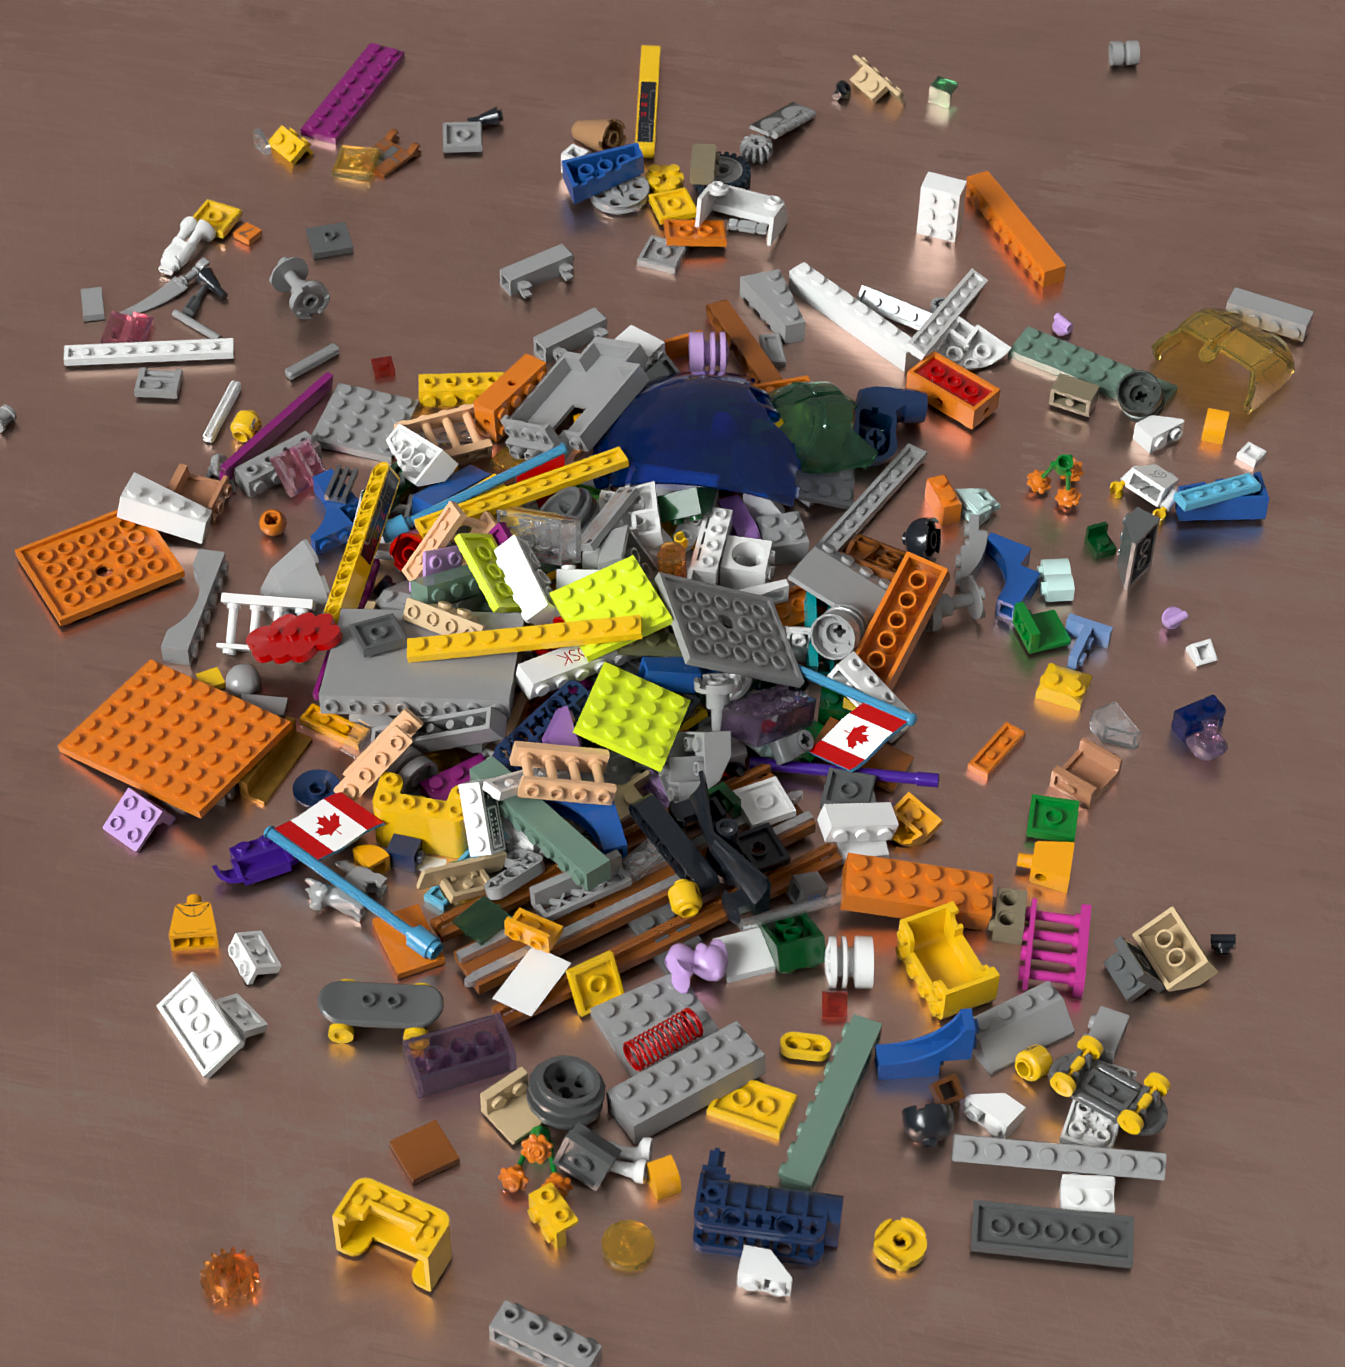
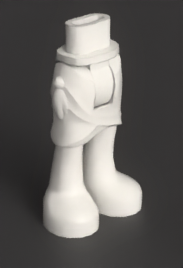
[158,216,216,275]
[562,1137,654,1184]

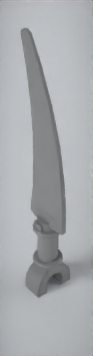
[111,257,210,319]

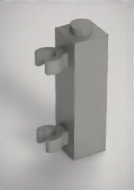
[500,244,574,299]
[534,308,609,364]

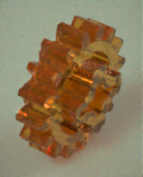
[200,1247,260,1305]

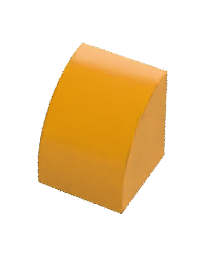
[1201,408,1229,445]
[353,845,391,875]
[647,1154,682,1201]

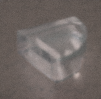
[253,128,272,155]

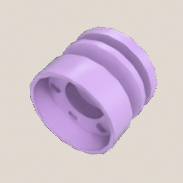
[689,332,729,376]

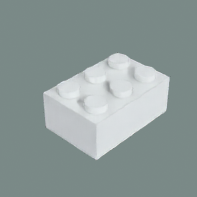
[917,172,967,243]

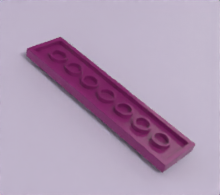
[300,42,405,145]

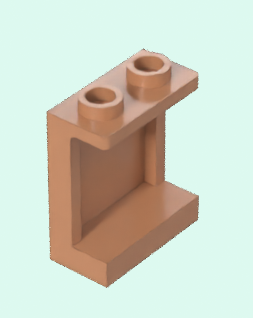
[167,463,232,522]
[1049,738,1123,808]

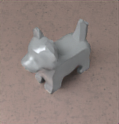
[305,860,388,923]

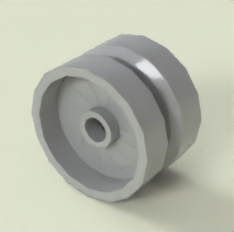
[377,745,438,796]

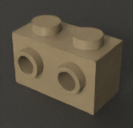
[690,143,720,185]
[1049,373,1100,417]

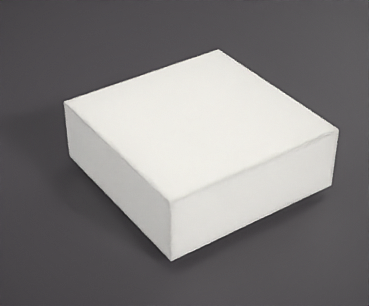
[1236,442,1267,468]

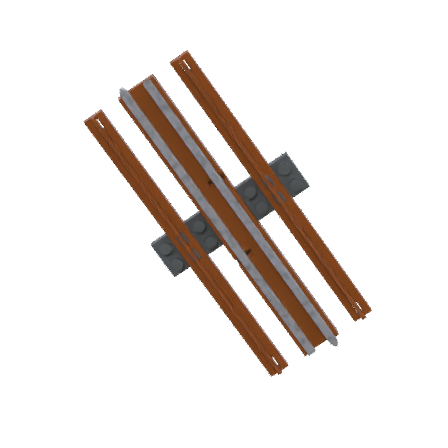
[430,763,843,1030]

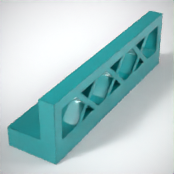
[804,591,834,675]

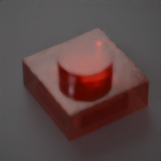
[371,356,396,379]
[822,991,848,1017]

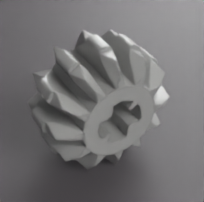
[740,134,773,165]

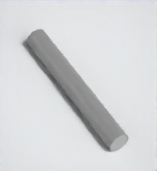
[172,309,223,339]

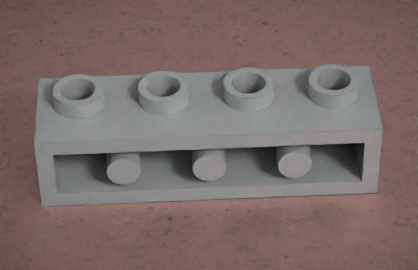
[1224,287,1314,342]
[234,430,322,498]
[489,1300,602,1367]

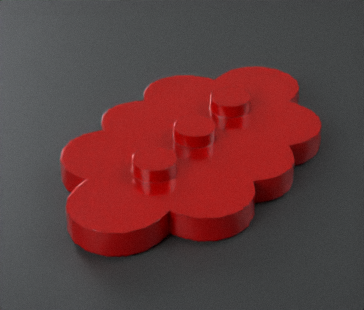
[246,612,343,664]

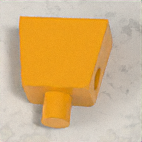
[1017,841,1075,893]

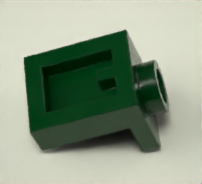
[1084,521,1117,560]
[708,782,741,819]

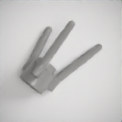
[206,454,236,492]

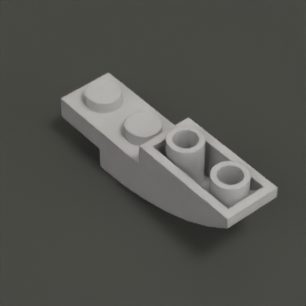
[955,514,988,593]

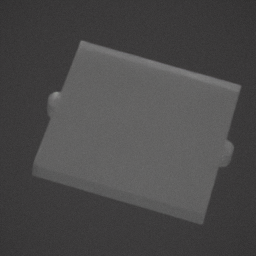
[340,719,372,760]

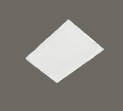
[492,947,571,1016]

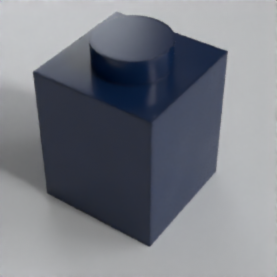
[386,833,425,873]

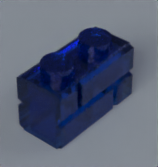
[1171,694,1226,742]

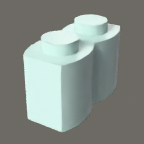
[1036,558,1075,602]

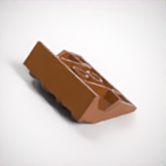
[838,534,940,581]

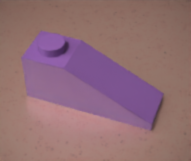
[717,495,762,540]

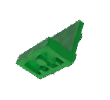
[1012,602,1071,654]

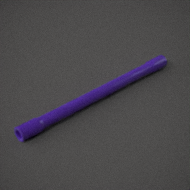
[750,756,940,788]

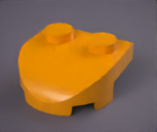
[892,792,944,847]

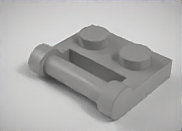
[134,367,183,399]

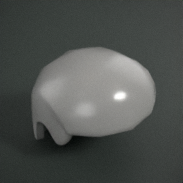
[226,664,261,697]

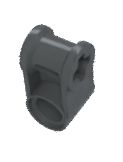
[768,730,814,765]

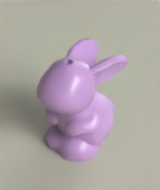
[665,939,728,994]

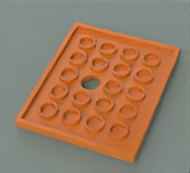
[15,509,185,626]

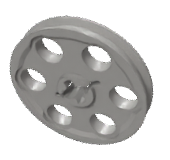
[590,175,650,214]

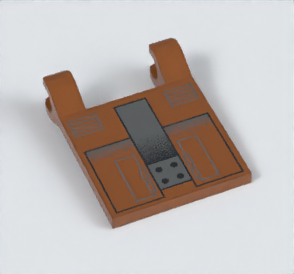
[357,128,422,178]

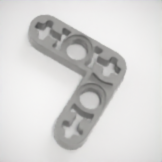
[484,842,546,900]

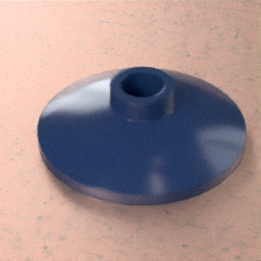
[292,769,340,808]

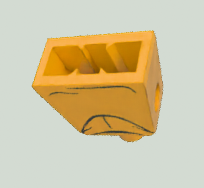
[169,894,219,951]

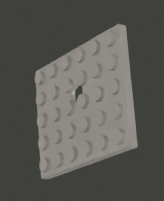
[654,572,804,688]

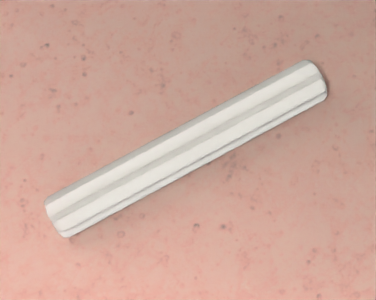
[203,380,242,443]

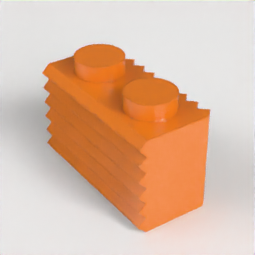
[925,474,962,526]

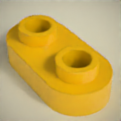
[780,1032,831,1062]

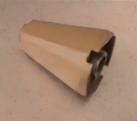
[571,119,626,152]

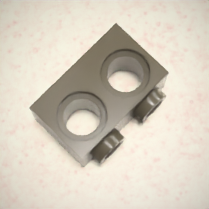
[988,887,1027,945]

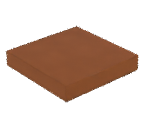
[389,1120,460,1185]

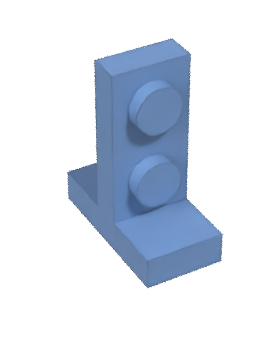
[1065,613,1113,670]

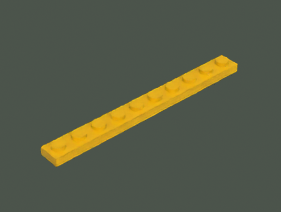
[414,447,629,539]
[407,615,643,663]

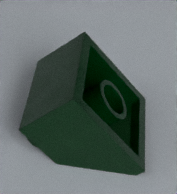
[657,487,717,526]

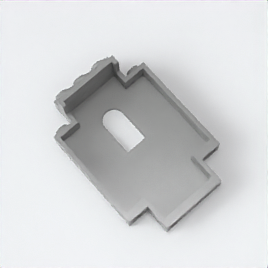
[500,336,649,460]

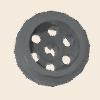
[536,486,600,551]
[526,1055,606,1130]

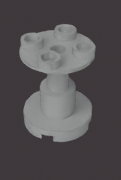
[269,257,330,320]
[924,575,986,633]
[694,673,742,743]

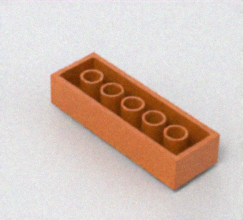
[855,551,950,691]
[840,852,993,931]

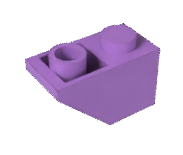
[542,706,582,747]

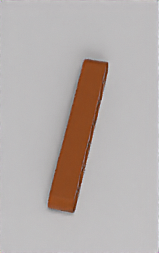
[706,299,783,384]

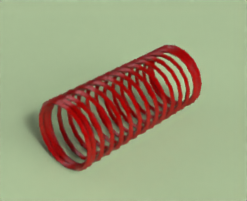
[623,1008,704,1072]

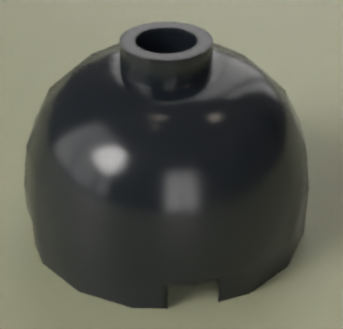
[902,517,941,562]
[902,1104,954,1148]

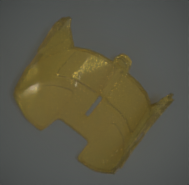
[1151,308,1295,414]

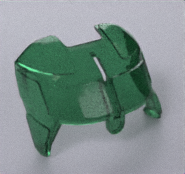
[748,380,878,474]

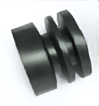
[1116,370,1165,423]

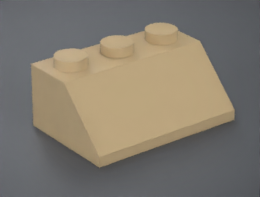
[1132,906,1219,992]

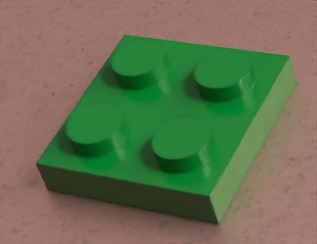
[1026,794,1079,842]

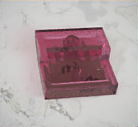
[100,310,154,344]
[269,438,327,498]

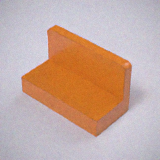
[662,330,704,359]

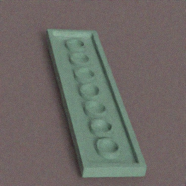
[1008,326,1178,415]

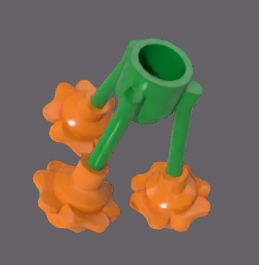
[1027,454,1084,508]
[498,1125,573,1198]

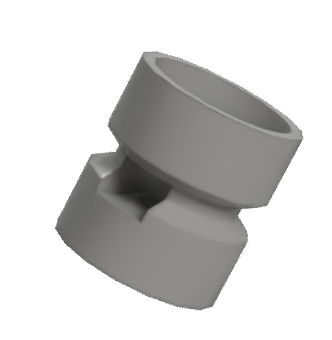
[1109,40,1140,66]

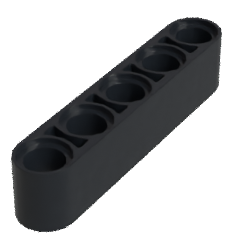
[628,793,720,897]

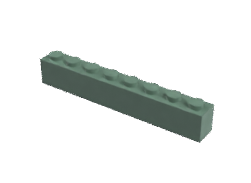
[410,542,571,604]
[469,756,612,891]
[778,1014,882,1192]

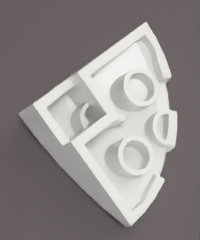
[928,316,1011,371]
[611,481,664,547]

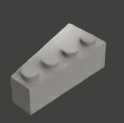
[740,269,805,344]

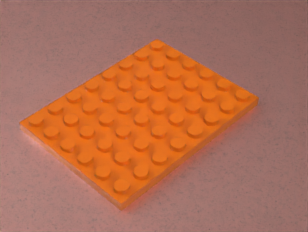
[58,659,293,818]

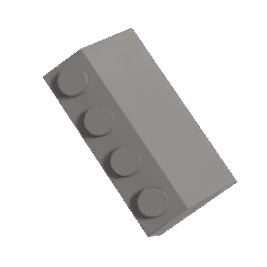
[972,981,1075,1076]

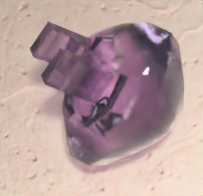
[1185,718,1228,761]

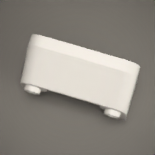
[695,181,788,246]

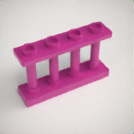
[1018,898,1092,999]

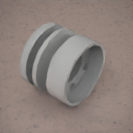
[810,603,869,660]

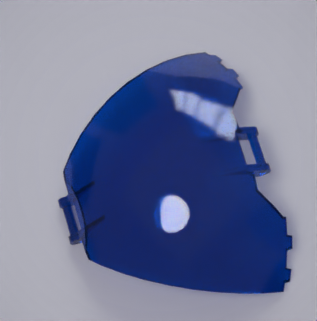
[586,371,801,507]

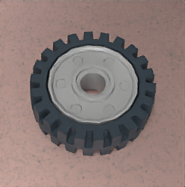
[693,151,751,195]

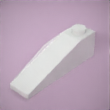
[386,423,459,487]

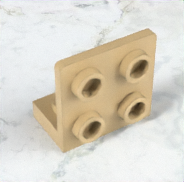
[480,1066,544,1144]

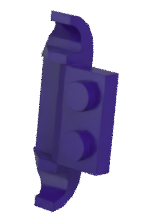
[212,835,300,886]

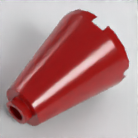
[389,529,423,573]

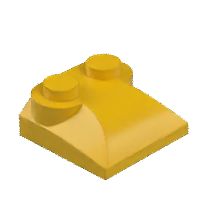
[1035,663,1093,711]

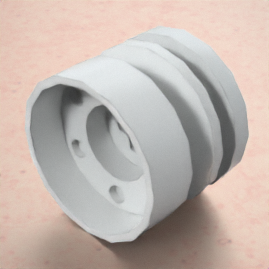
[825,936,874,989]

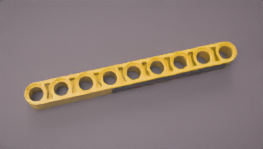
[635,45,661,158]
[324,462,400,625]

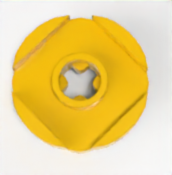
[645,164,684,194]
[873,1218,927,1272]

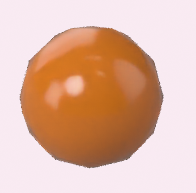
[259,509,287,537]

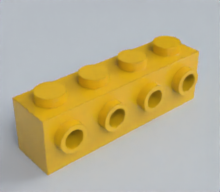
[419,372,503,407]

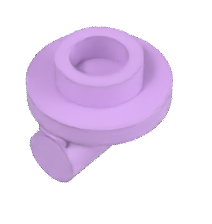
[1052,313,1073,335]
[1162,606,1188,629]

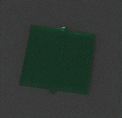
[453,896,512,946]

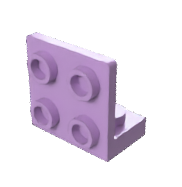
[409,545,462,592]
[103,787,176,852]

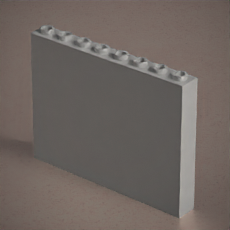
[319,609,526,719]

